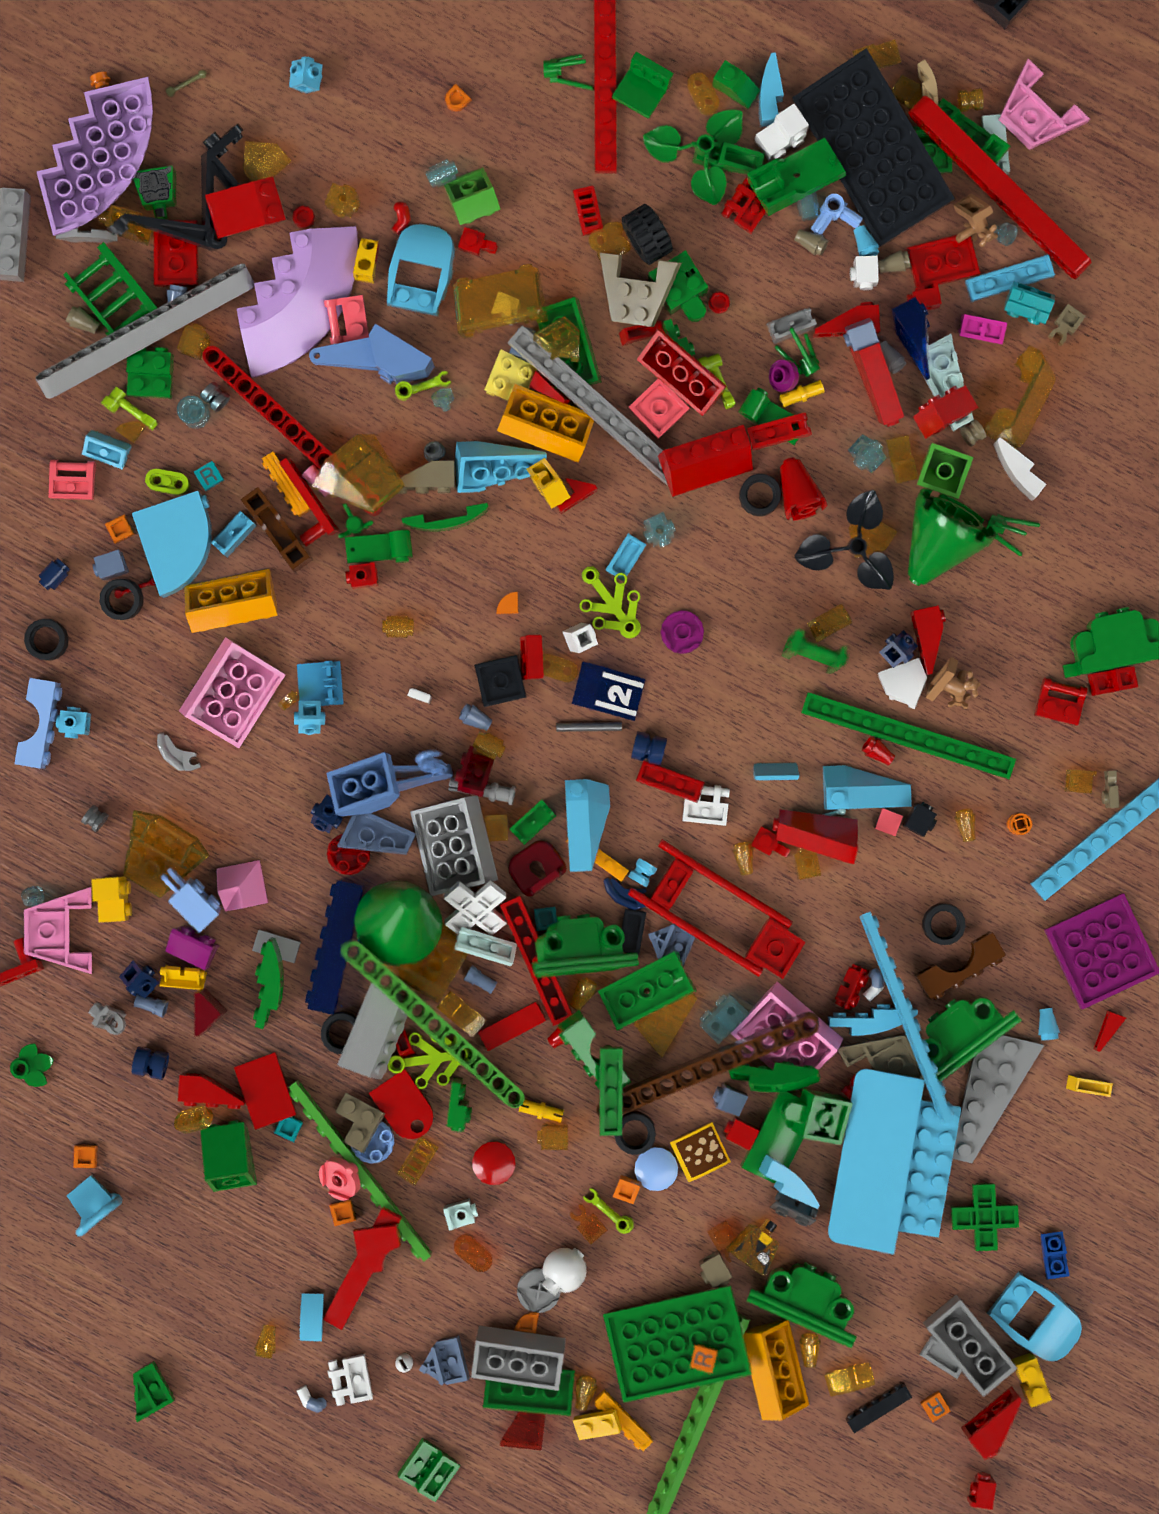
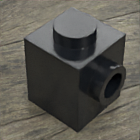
[902,802,937,837]

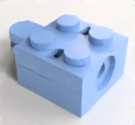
[161,867,221,933]

